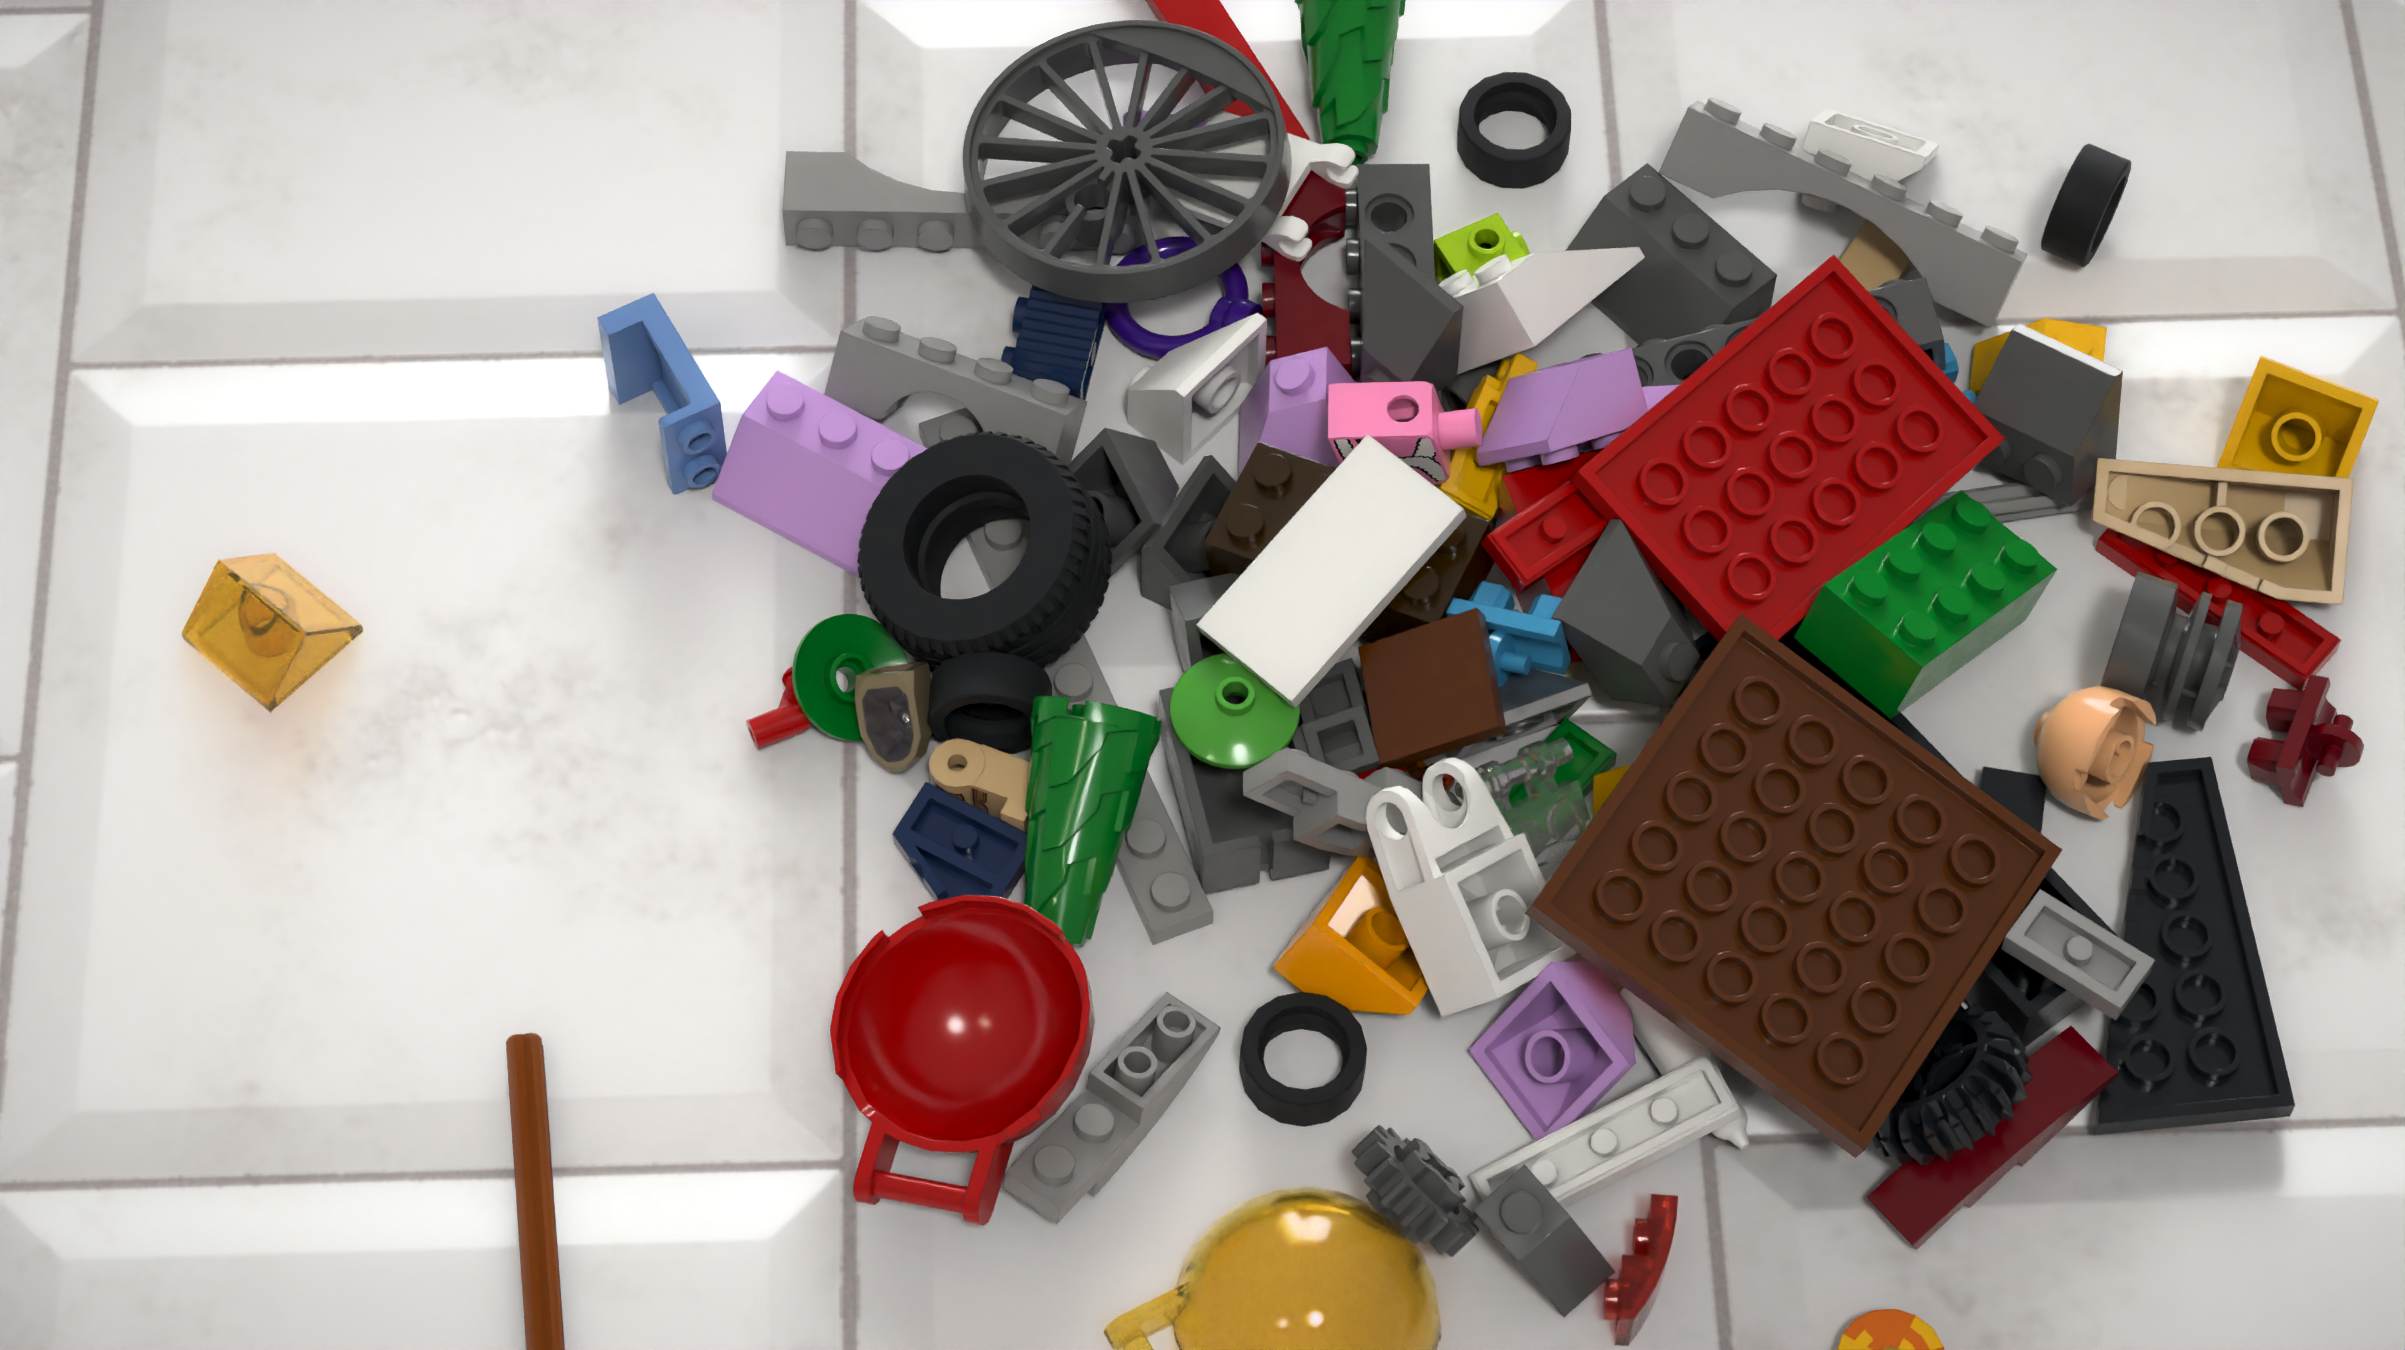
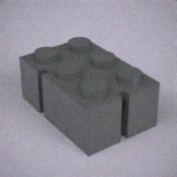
[1159,687,1330,894]

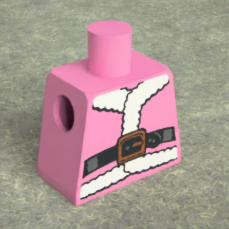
[1328,381,1482,485]

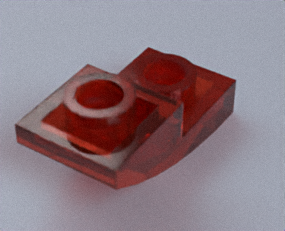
[1603,1194,1678,1346]

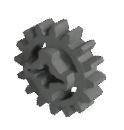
[1351,1125,1479,1257]

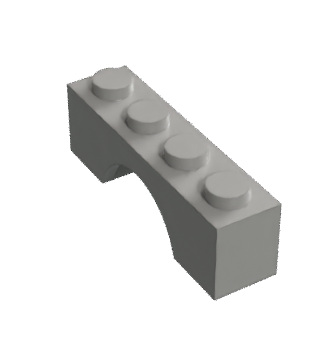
[824,316,1088,466]

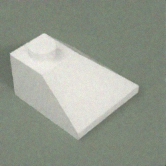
[1800,108,1940,213]
[1127,313,1267,465]

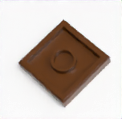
[1358,608,1507,769]

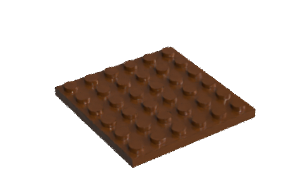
[1525,613,2062,1158]

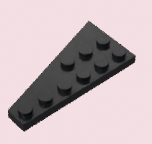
[2093,757,2295,1135]

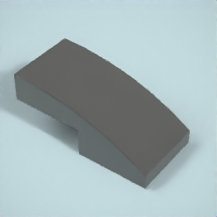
[1300,658,1380,774]

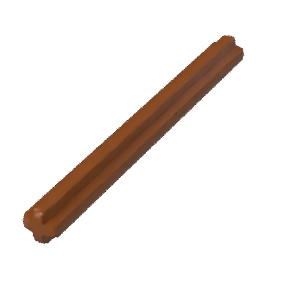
[506,1032,565,1350]

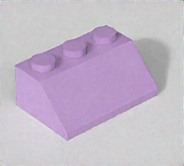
[712,370,927,578]

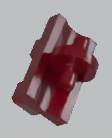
[2247,675,2364,807]

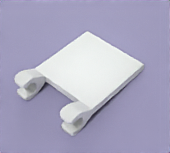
[1165,110,1359,261]

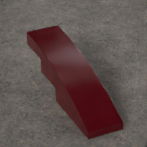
[1867,1026,2119,1250]

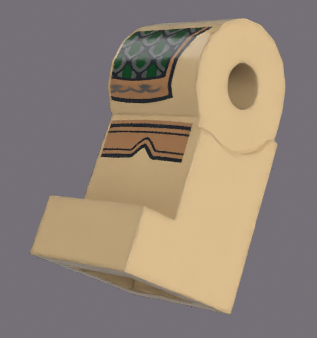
[929,738,1030,833]

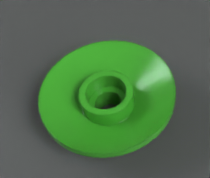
[1170,653,1300,769]

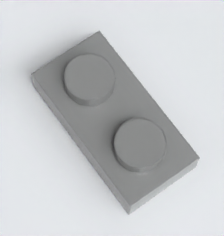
[2001,889,2155,1020]

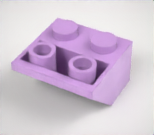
[1476,348,1648,472]

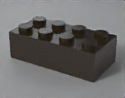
[1204,441,1495,640]

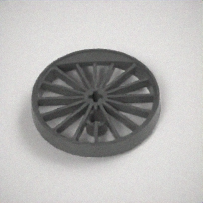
[963,20,1292,303]

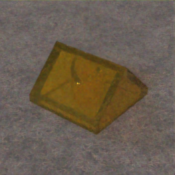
[181,553,363,713]

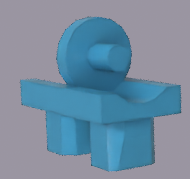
[1446,581,1571,688]

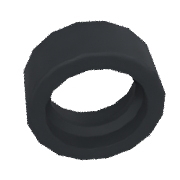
[1457,72,1571,188]
[2041,144,2131,267]
[928,651,1052,754]
[1239,992,1367,1127]

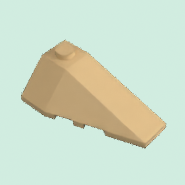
[2092,458,2354,605]

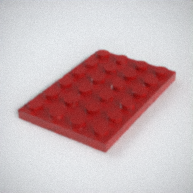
[1570,254,2005,642]

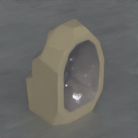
[855,662,933,773]

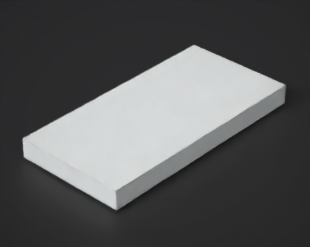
[1196,434,1467,709]

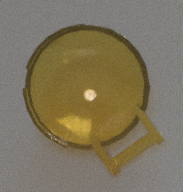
[1104,1187,1442,1350]

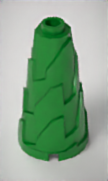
[1295,0,1406,167]
[1024,696,1163,949]

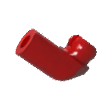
[746,667,812,750]

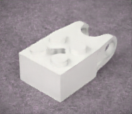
[1365,757,1577,1017]

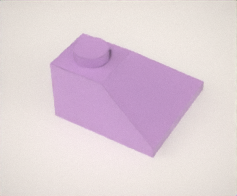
[1238,347,1356,478]
[1468,961,1636,1141]

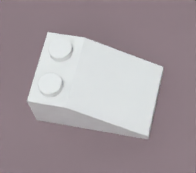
[1438,247,1645,374]

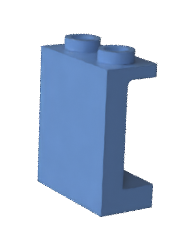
[597,293,727,494]

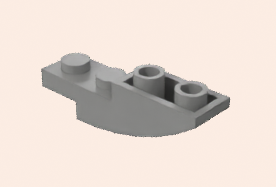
[1243,747,1463,858]
[1003,992,1221,1224]

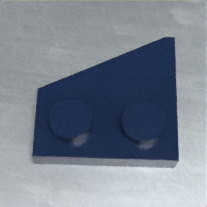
[892,782,1028,901]

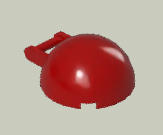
[830,895,1095,1226]

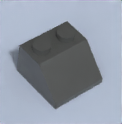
[1974,323,2123,506]

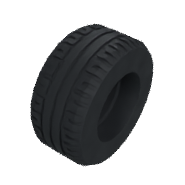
[857,431,1112,672]

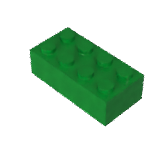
[1793,490,2057,719]

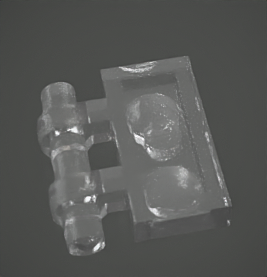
[1455,738,1591,867]

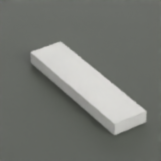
[1470,1053,1742,1208]

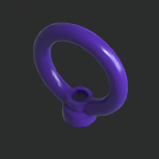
[1106,236,1262,359]

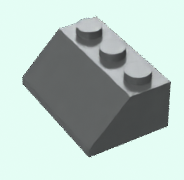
[1566,163,1777,381]

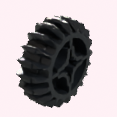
[1871,1004,2032,1166]

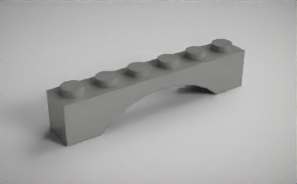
[1658,97,2028,328]
[782,151,1149,254]

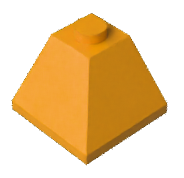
[1272,856,1429,1015]

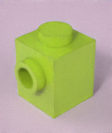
[1434,212,1530,284]

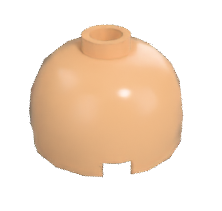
[2034,686,2156,820]

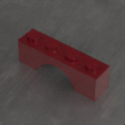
[1261,170,1351,376]

